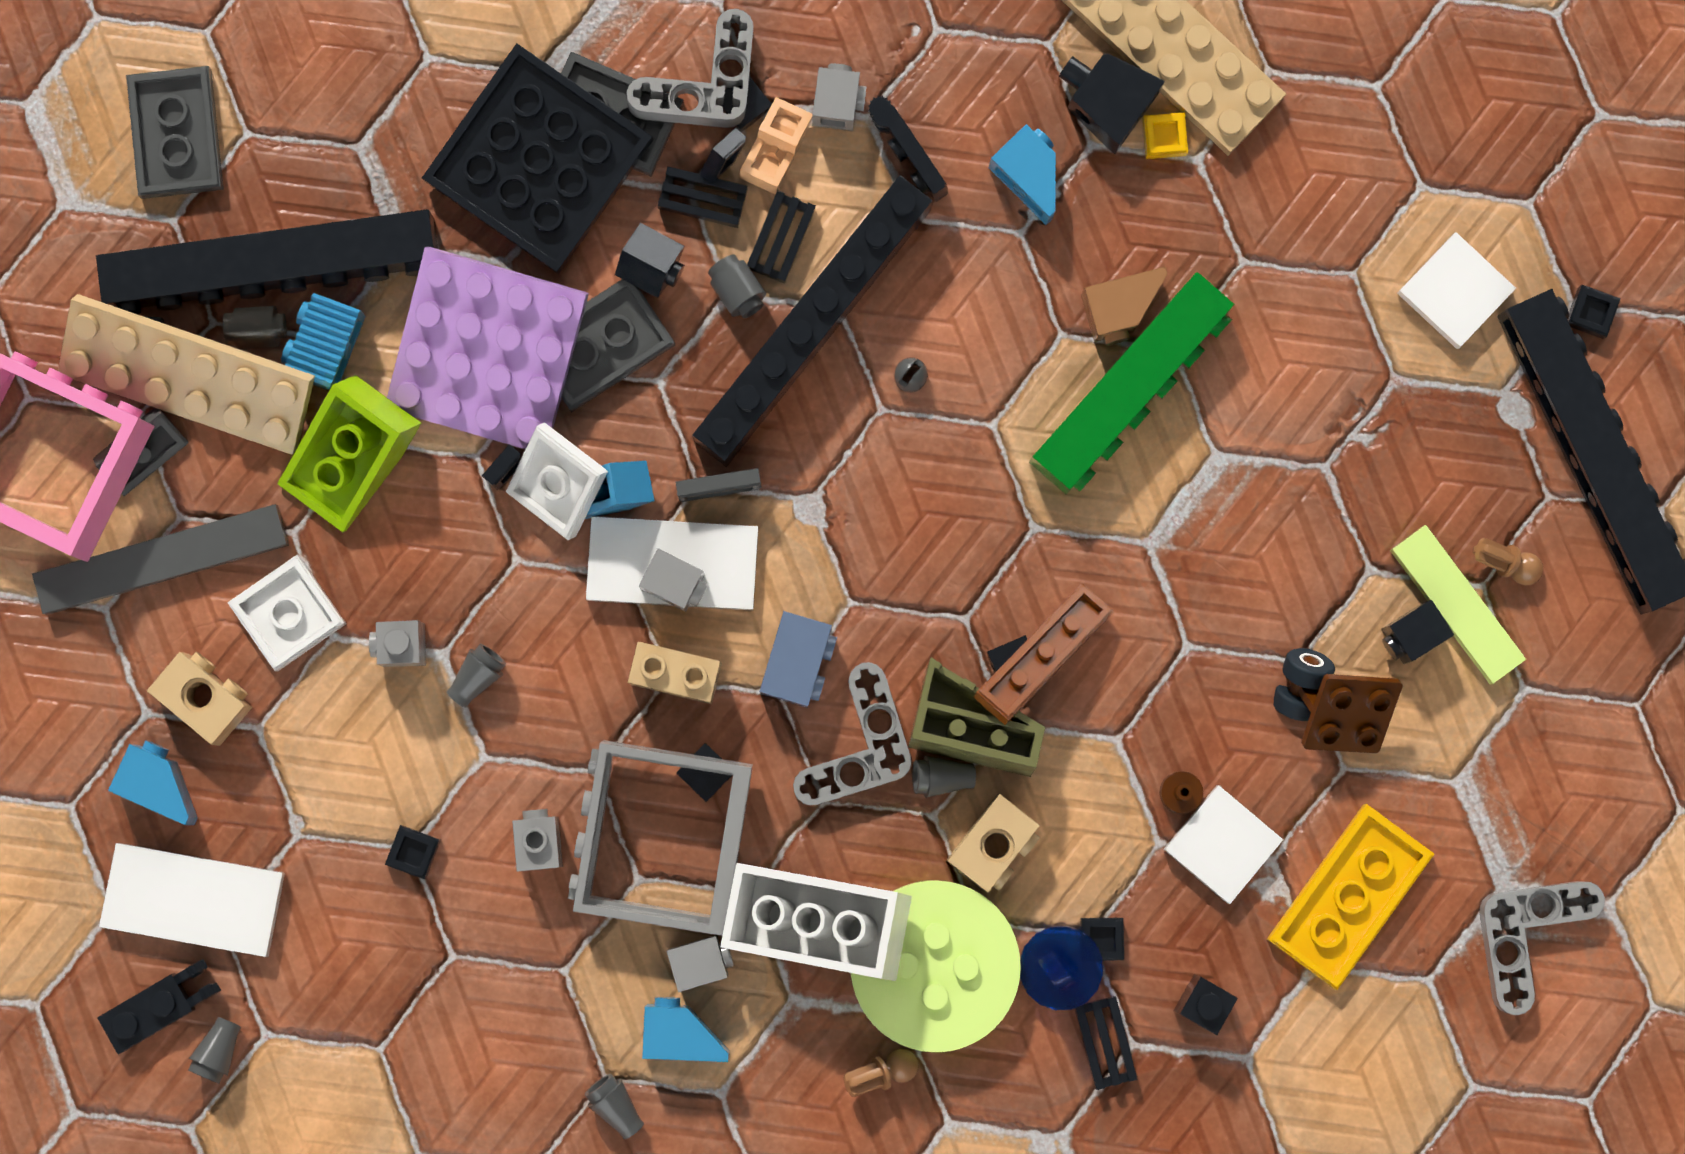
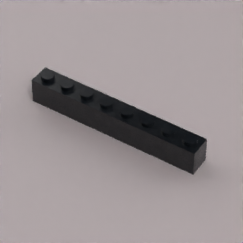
[692,175,933,467]
[96,209,438,314]
[1497,289,1685,615]

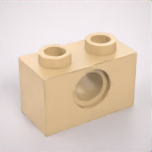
[628,641,722,704]
[147,652,253,746]
[946,794,1040,892]

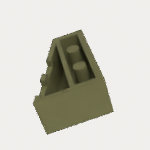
[908,657,1045,777]

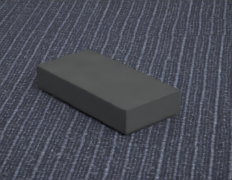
[675,468,761,502]

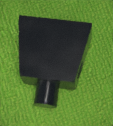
[1059,53,1165,154]

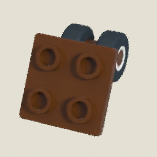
[1273,648,1403,753]

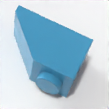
[988,124,1056,225]
[585,461,655,519]
[108,740,198,825]
[642,997,729,1062]

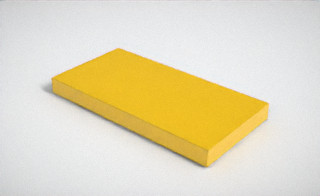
[1267,804,1434,990]

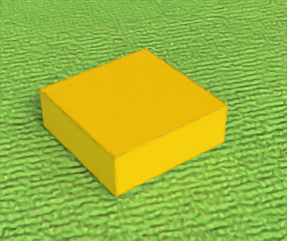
[1142,112,1188,159]

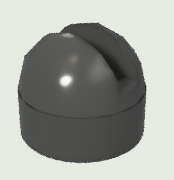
[894,358,928,392]

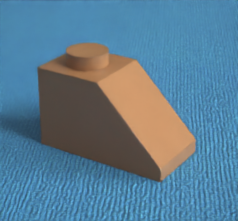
[1081,267,1167,345]

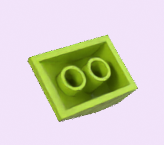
[277,375,421,532]

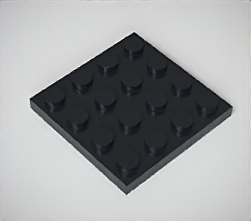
[422,43,653,274]

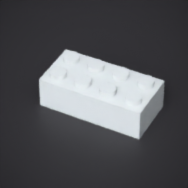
[720,863,912,981]

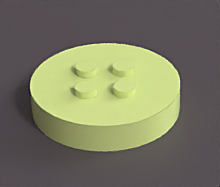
[850,880,1021,1052]

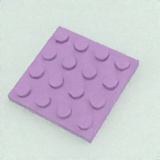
[387,246,589,449]

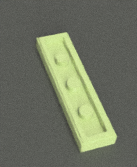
[1390,525,1526,684]

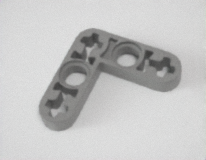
[627,9,753,128]
[793,662,911,806]
[1479,881,1605,1015]

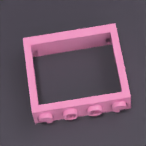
[0,351,154,562]

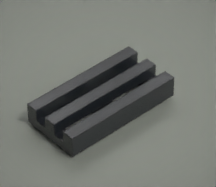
[657,166,748,228]
[747,190,816,284]
[1074,996,1138,1090]

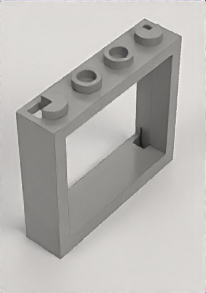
[568,740,753,936]

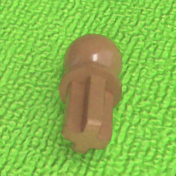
[1473,538,1543,585]
[843,1049,919,1097]

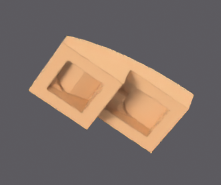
[739,97,813,195]

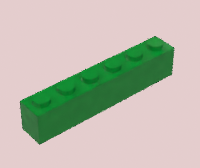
[1029,272,1235,495]

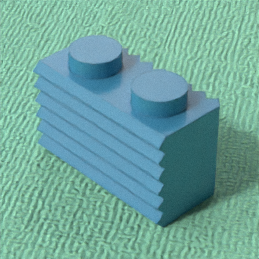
[281,293,366,390]

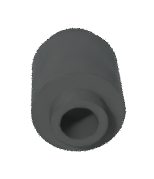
[708,254,766,319]

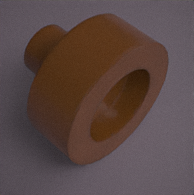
[1159,771,1203,814]

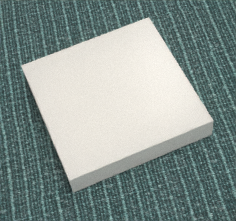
[1397,232,1516,349]
[506,423,608,540]
[228,555,346,672]
[1163,785,1283,904]

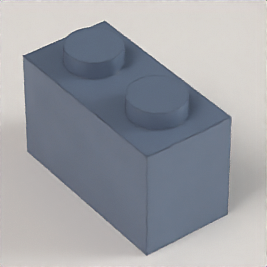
[759,611,837,708]

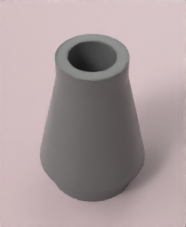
[447,644,506,708]
[912,756,976,798]
[188,1017,241,1084]
[585,1074,644,1140]

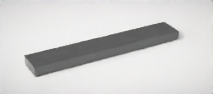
[32,504,289,615]

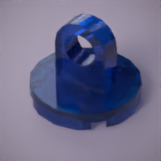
[1020,925,1104,1010]

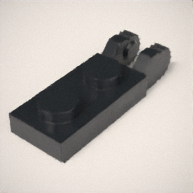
[868,96,948,202]
[97,959,221,1054]

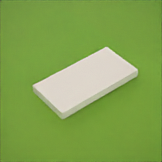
[586,516,758,611]
[99,843,285,957]

